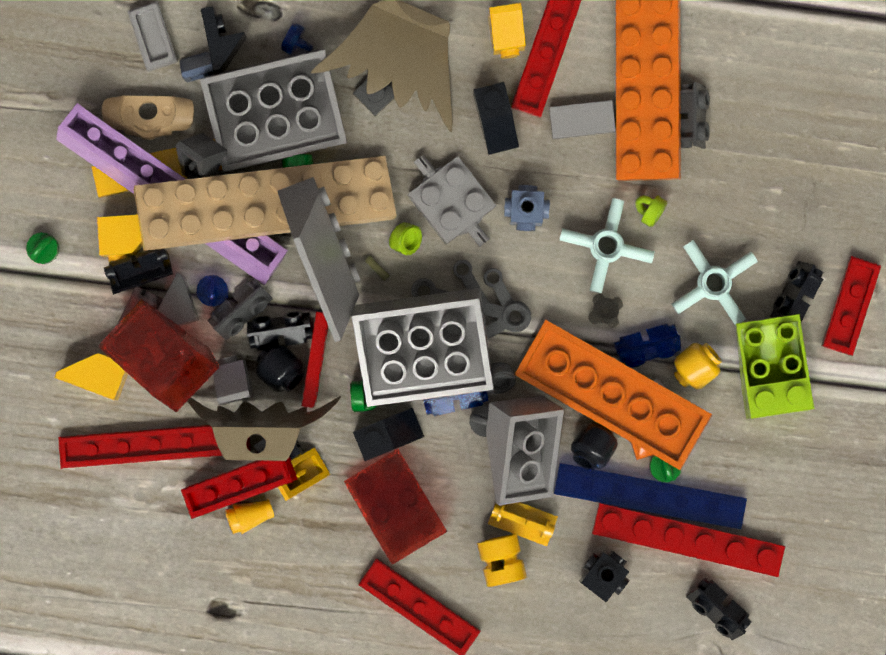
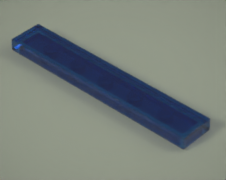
[553,463,747,529]

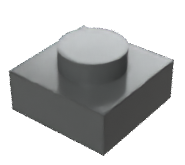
[353,80,394,117]

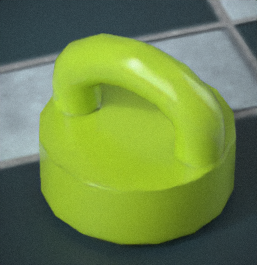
[635,195,668,227]
[389,222,422,256]

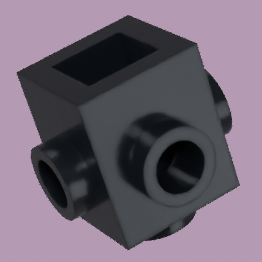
[579,551,630,602]

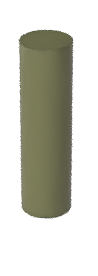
[365,256,390,281]

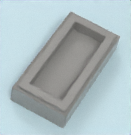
[128,1,178,72]
[549,100,616,140]

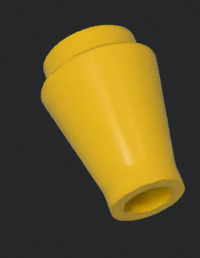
[225,499,274,535]

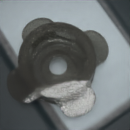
[588,293,623,328]

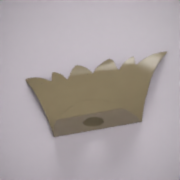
[310,0,453,132]
[184,394,341,461]

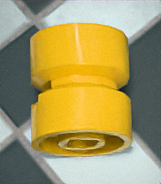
[477,534,527,587]

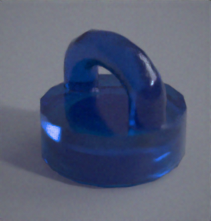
[281,23,313,55]
[196,275,229,307]

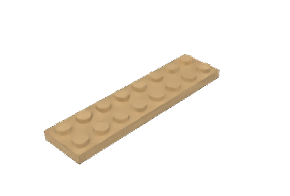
[133,156,397,251]

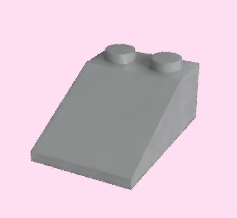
[486,395,564,506]

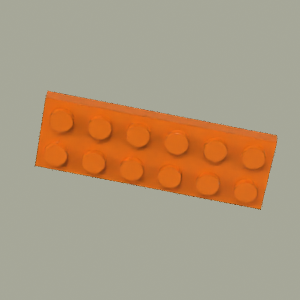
[616,0,681,181]
[514,320,712,470]

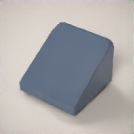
[180,52,215,83]

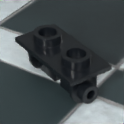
[104,248,173,295]
[770,261,824,323]
[247,311,313,351]
[686,578,752,640]

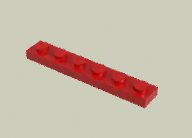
[592,503,785,577]

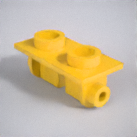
[488,502,558,546]

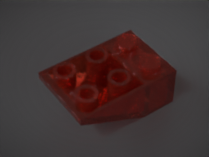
[99,299,219,412]
[344,449,447,565]

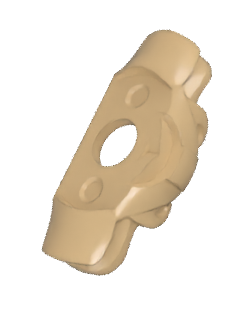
[102,96,194,140]

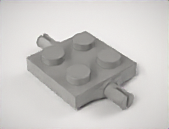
[407,155,497,247]

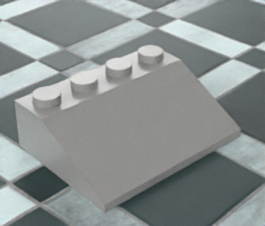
[200,48,347,172]
[277,177,361,342]
[352,288,494,407]

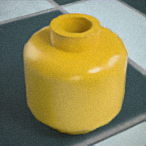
[674,343,722,389]

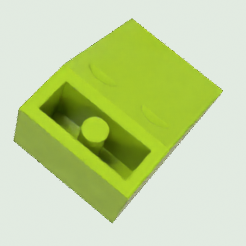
[735,314,814,419]

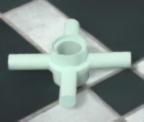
[559,198,655,293]
[671,240,758,326]

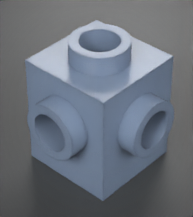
[504,185,550,231]

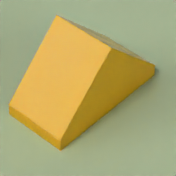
[278,447,331,501]

